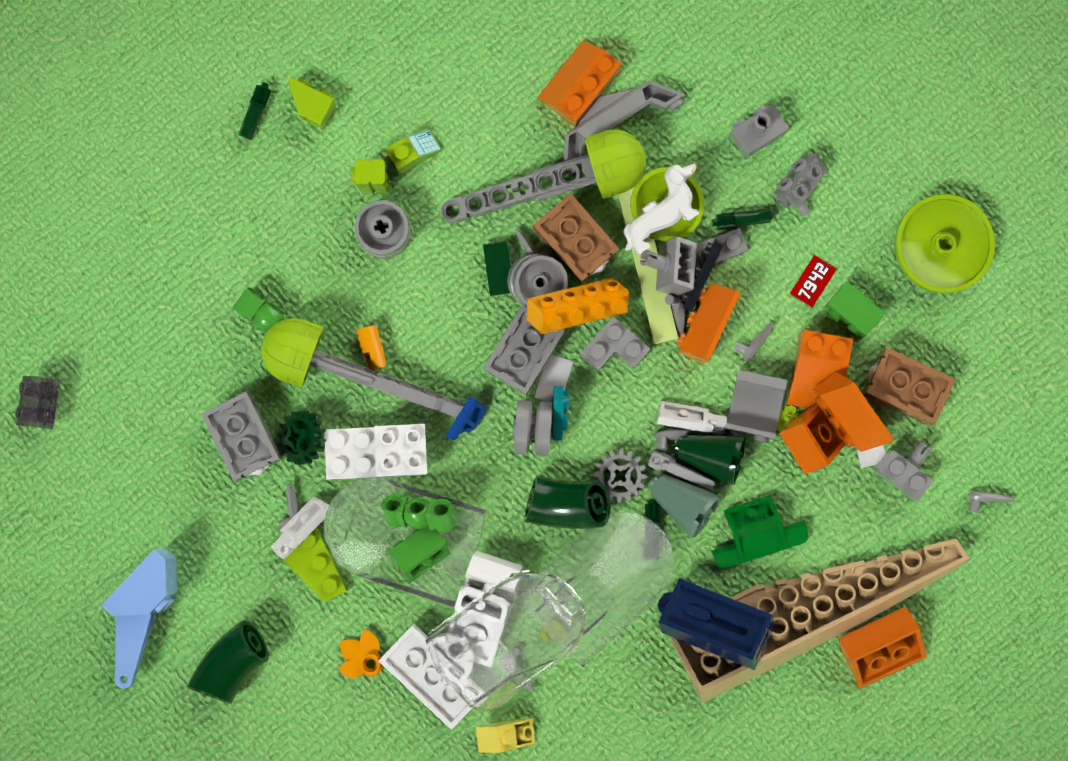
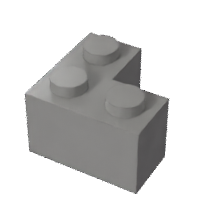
[580,316,650,372]

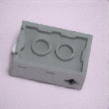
[483,305,565,396]
[201,392,283,482]

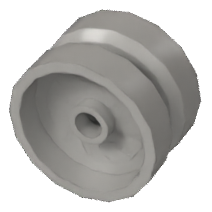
[354,200,411,259]
[507,253,568,306]
[512,400,552,456]

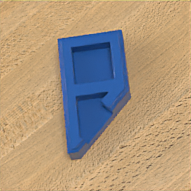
[446,396,488,440]

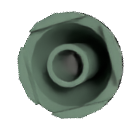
[649,474,721,538]

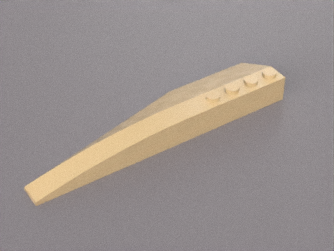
[669,539,970,703]

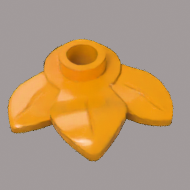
[339,630,383,678]

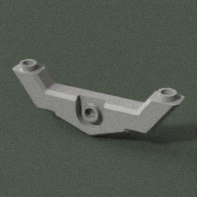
[563,80,686,177]

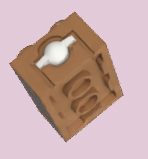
[533,193,619,285]
[862,348,956,426]

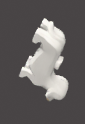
[624,163,699,254]

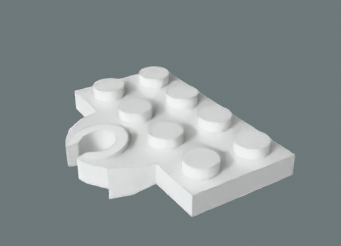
[378,623,486,730]

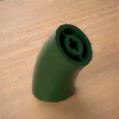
[524,476,611,529]
[187,620,269,704]

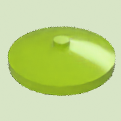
[894,194,995,294]

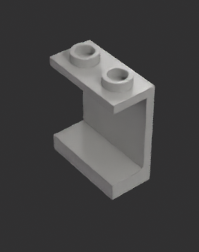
[725,370,788,443]

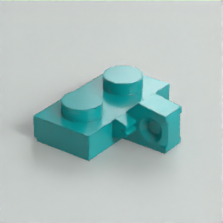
[552,386,570,440]

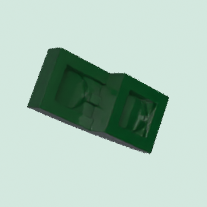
[483,241,511,296]

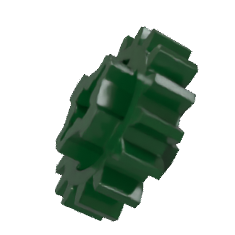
[277,411,326,465]

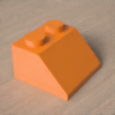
[779,404,846,474]

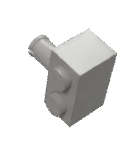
[729,104,789,159]
[640,236,697,296]
[872,441,933,501]

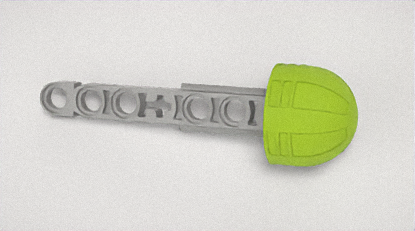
[441,130,646,224]
[261,318,465,418]

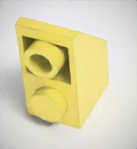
[476,718,535,753]

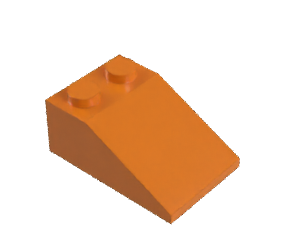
[786,330,853,409]

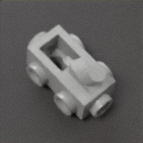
[773,153,827,216]

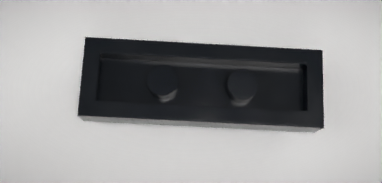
[681,239,724,312]

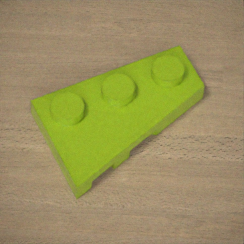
[270,527,348,602]

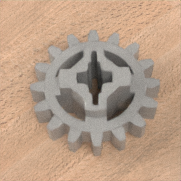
[593,449,647,503]

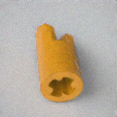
[356,325,387,371]

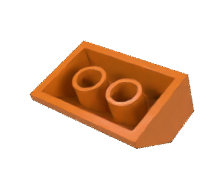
[537,41,622,128]
[676,283,741,365]
[812,371,894,452]
[838,607,927,689]

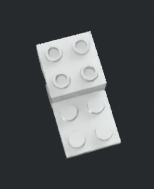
[324,424,427,480]
[449,550,523,666]

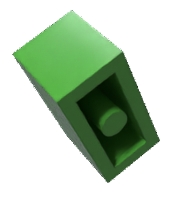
[824,281,886,338]
[389,526,451,583]

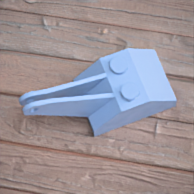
[101,548,177,689]

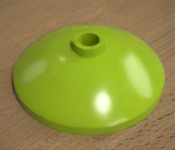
[630,167,704,242]

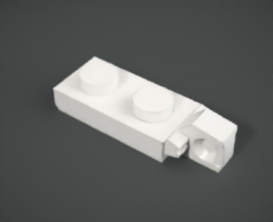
[657,401,727,434]
[271,497,333,559]

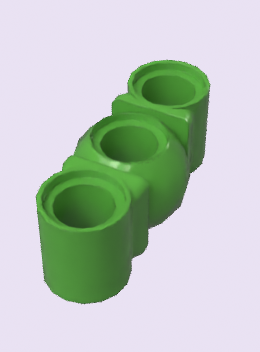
[233,287,291,333]
[381,494,456,532]

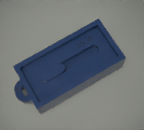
[658,578,775,670]

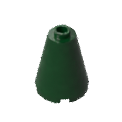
[675,435,746,485]

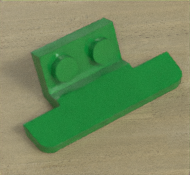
[711,495,809,569]

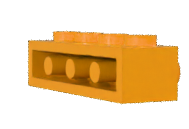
[527,278,629,334]

